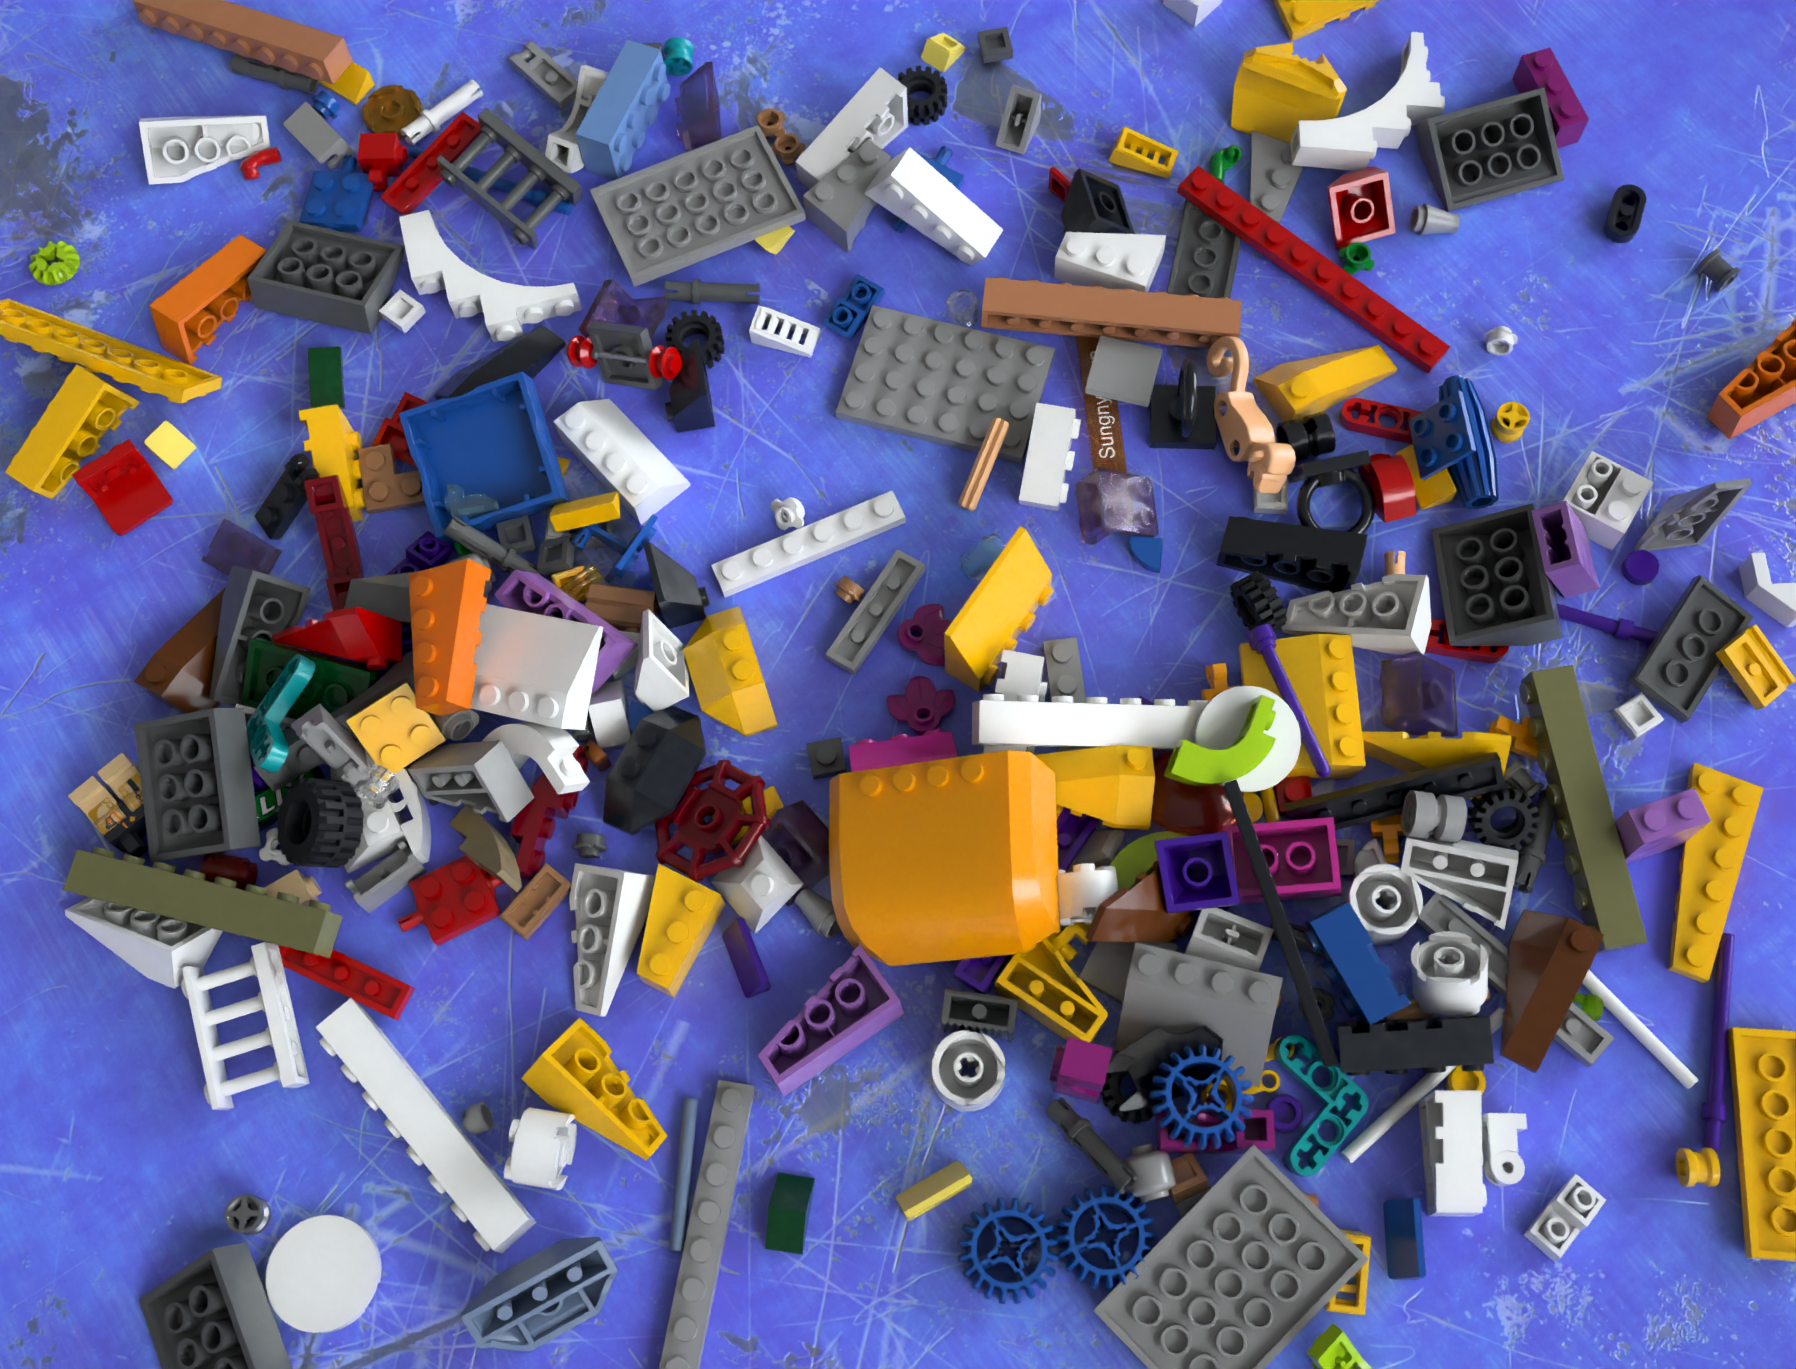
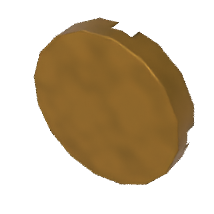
[362,85,423,139]

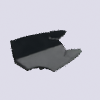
[1107,1025,1224,1111]

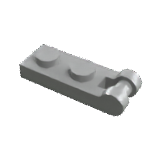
[507,41,578,110]

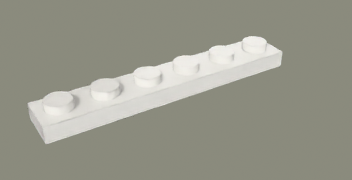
[711,491,906,598]

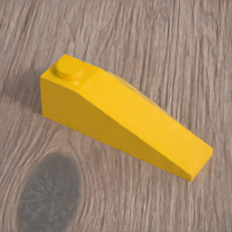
[1254,345,1397,422]
[1035,745,1155,830]

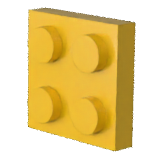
[346,682,446,779]

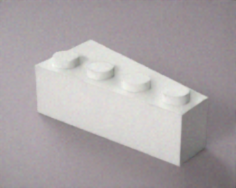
[795,67,908,189]

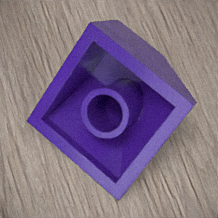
[1154,832,1240,914]

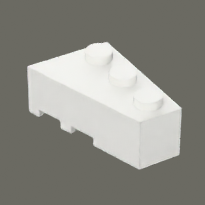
[1054,232,1166,292]
[1401,834,1519,930]
[1418,1090,1487,1216]

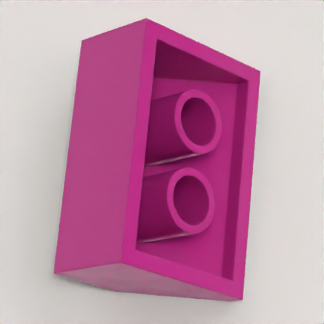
[849,729,957,772]

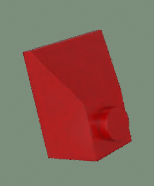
[1326,166,1396,250]

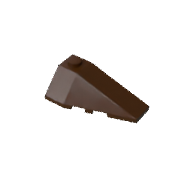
[134,587,226,714]
[1085,861,1194,943]
[1500,910,1604,1073]

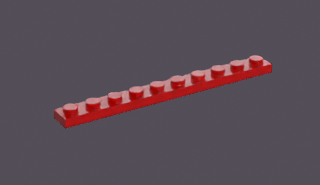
[1177,166,1450,374]

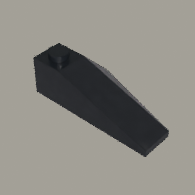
[434,325,566,400]

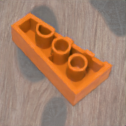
[149,234,267,365]
[1708,318,1796,440]
[408,558,491,716]

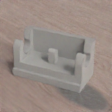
[282,101,355,169]
[291,704,368,782]
[344,841,427,913]

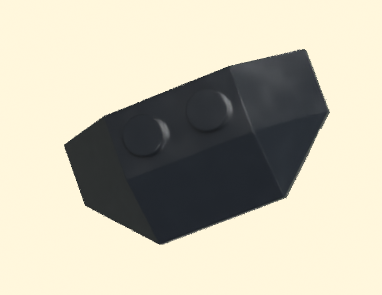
[603,705,707,836]

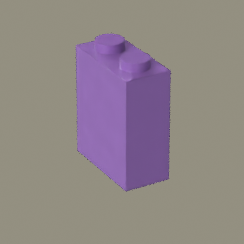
[1532,501,1600,598]
[1615,788,1711,864]

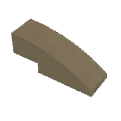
[449,804,522,892]

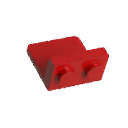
[72,439,173,536]

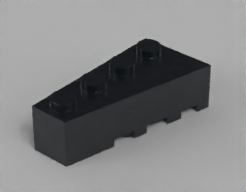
[1216,516,1368,593]
[1335,1015,1494,1076]

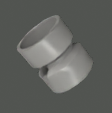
[1402,790,1467,843]

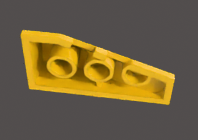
[1362,732,1511,800]
[521,1018,668,1161]

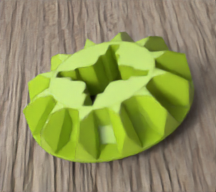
[28,240,80,286]

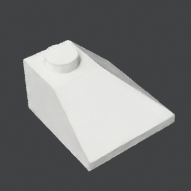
[634,609,689,712]
[710,835,804,933]

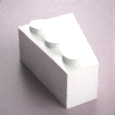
[1019,403,1081,511]

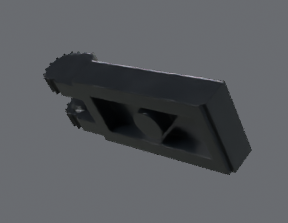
[254,453,320,540]

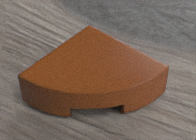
[581,739,612,772]

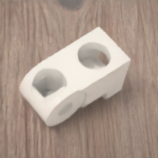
[1482,1113,1527,1187]

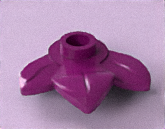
[897,604,952,666]
[887,676,955,736]

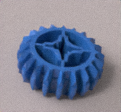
[1150,1045,1254,1150]
[1054,1184,1157,1291]
[958,1198,1060,1304]

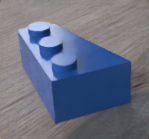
[1304,902,1411,1025]

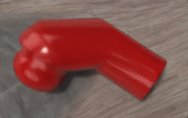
[240,147,282,180]

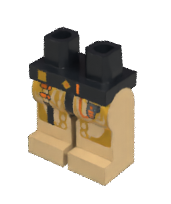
[68,752,149,858]

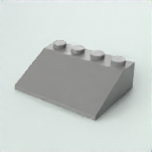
[1115,942,1283,1087]

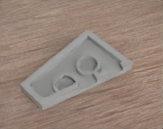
[1249,131,1304,224]

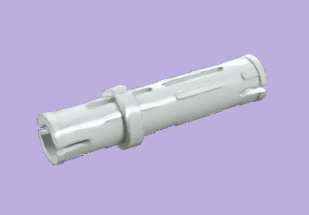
[400,79,483,146]

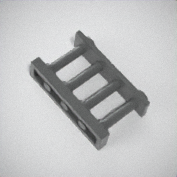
[436,108,582,250]

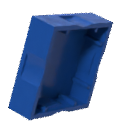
[399,372,570,543]

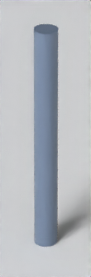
[669,1098,698,1252]

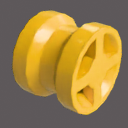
[1490,402,1530,443]
[1675,1148,1720,1187]

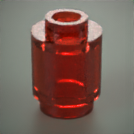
[200,853,258,890]

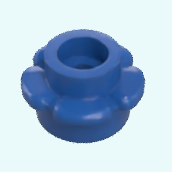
[312,91,341,119]

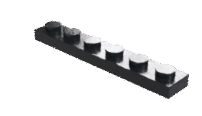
[1284,752,1506,830]

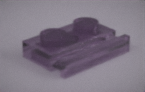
[202,519,282,576]

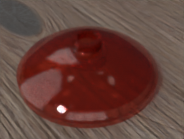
[1151,750,1244,836]

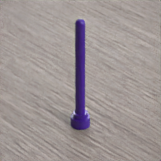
[1246,624,1331,777]

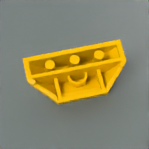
[683,606,778,737]

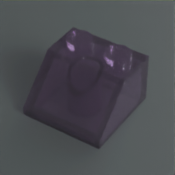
[675,62,721,152]
[1379,651,1458,737]
[761,800,830,907]

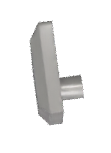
[1066,829,1125,873]

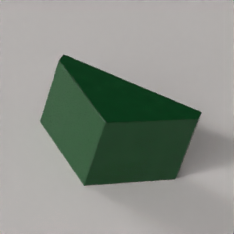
[765,1173,815,1255]

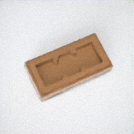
[498,863,572,941]

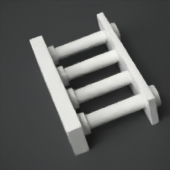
[181,942,310,1110]

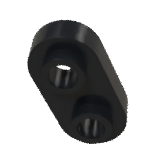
[1604,184,1646,243]

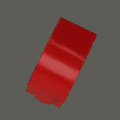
[1358,453,1416,523]

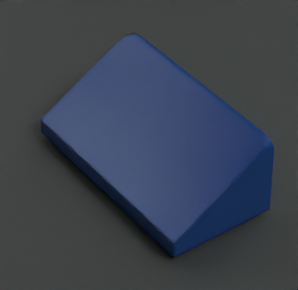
[1383,1198,1426,1280]

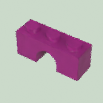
[1512,47,1589,148]
[1049,1037,1113,1104]
[1155,1109,1275,1154]

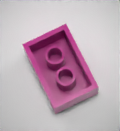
[1224,817,1342,904]

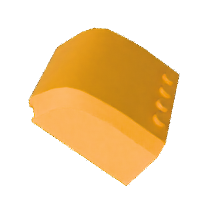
[829,750,1060,967]

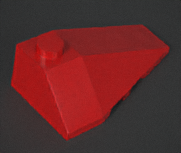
[272,606,402,670]

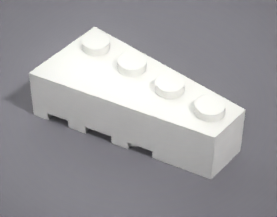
[864,147,1003,266]
[983,649,1048,754]

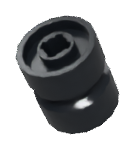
[1276,411,1336,462]

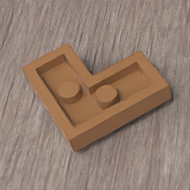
[358,444,426,514]

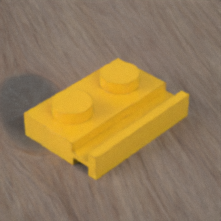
[1715,624,1796,710]

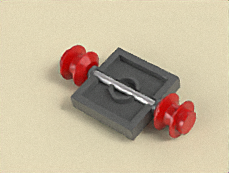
[566,321,682,390]

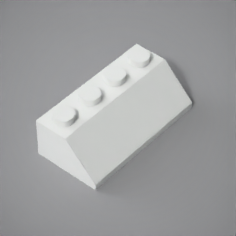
[553,399,691,525]

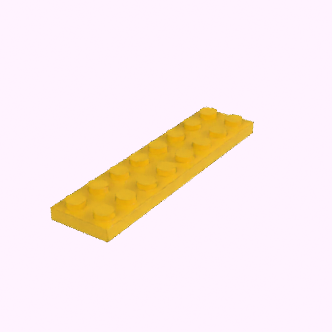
[0,298,222,403]

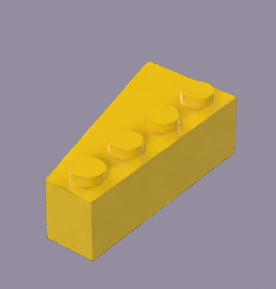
[5,364,140,499]

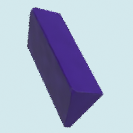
[722,917,771,998]

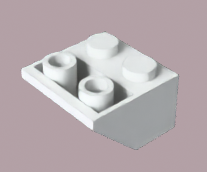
[1562,451,1654,551]
[1185,908,1273,971]

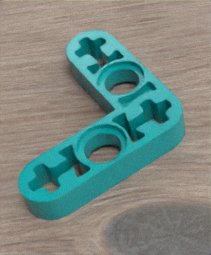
[246,654,316,774]
[1274,1034,1369,1176]

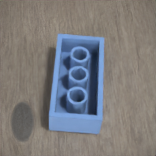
[575,39,670,180]

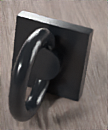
[1150,358,1217,449]
[1287,450,1375,534]

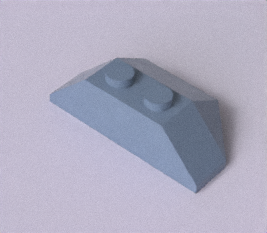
[460,1237,618,1352]

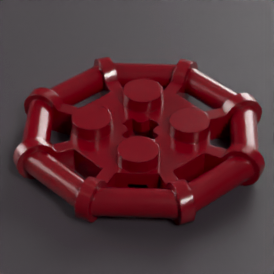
[655,760,771,882]

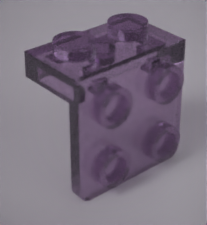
[578,279,669,342]
[1075,467,1159,545]

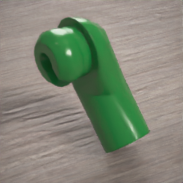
[1209,145,1242,184]

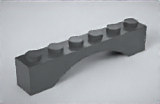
[252,650,415,792]

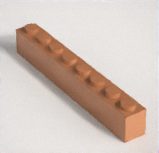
[132,0,353,84]
[981,277,1242,350]

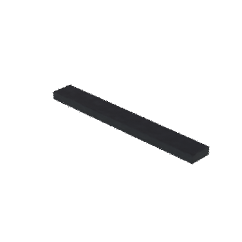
[1223,779,1339,1068]

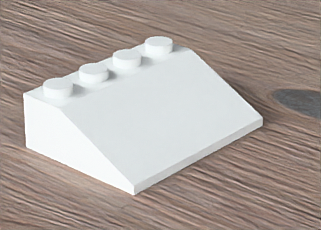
[471,604,603,730]

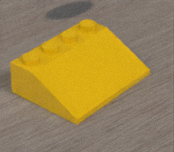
[944,526,1054,692]
[1239,634,1366,779]

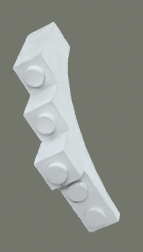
[1290,32,1445,171]
[399,210,582,343]

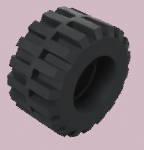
[277,778,364,868]

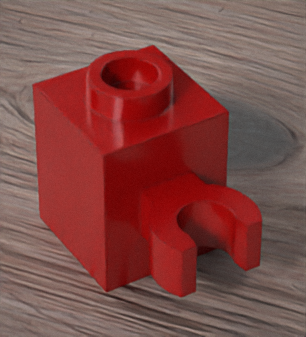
[357,133,408,191]

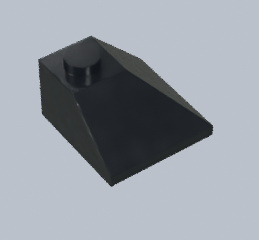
[1061,168,1135,234]
[665,339,715,433]
[643,542,710,629]

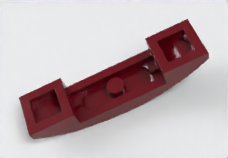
[304,475,364,611]

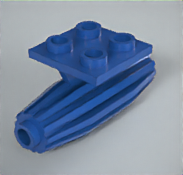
[1408,375,1499,510]

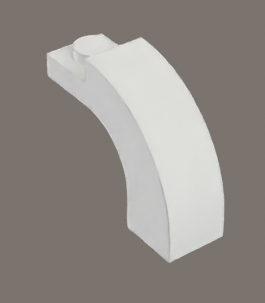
[545,65,609,174]
[482,722,590,795]

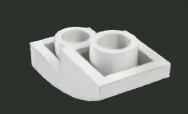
[1524,1174,1606,1262]

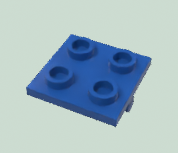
[570,514,658,583]

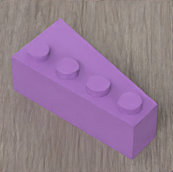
[495,570,638,693]
[757,944,904,1097]

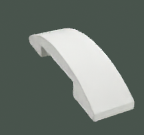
[369,755,431,864]

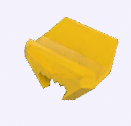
[1231,42,1347,143]

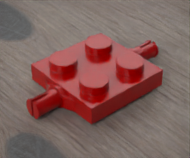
[397,855,504,946]

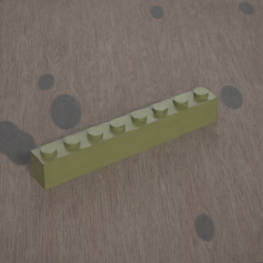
[1519,665,1648,954]
[63,846,343,958]

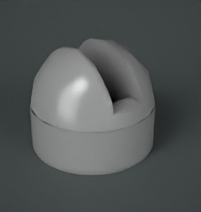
[462,1101,493,1134]

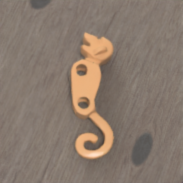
[1206,336,1296,494]

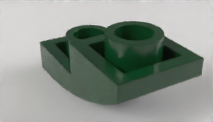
[308,346,345,409]

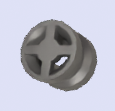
[224,1194,271,1235]

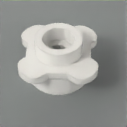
[771,497,805,530]
[259,828,290,866]

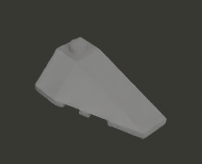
[1634,478,1752,552]

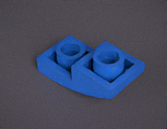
[822,274,885,340]

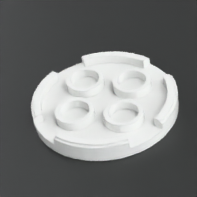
[1195,686,1301,792]
[266,1215,382,1333]

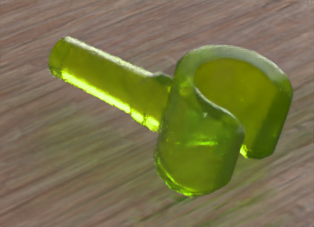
[1573,993,1604,1021]

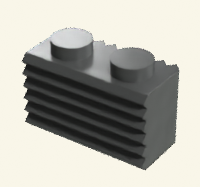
[941,989,1018,1042]

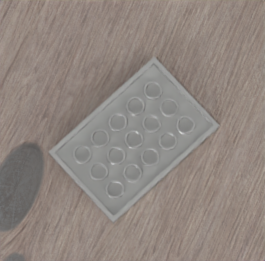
[590,125,806,287]
[836,305,1055,464]
[1093,1144,1369,1369]

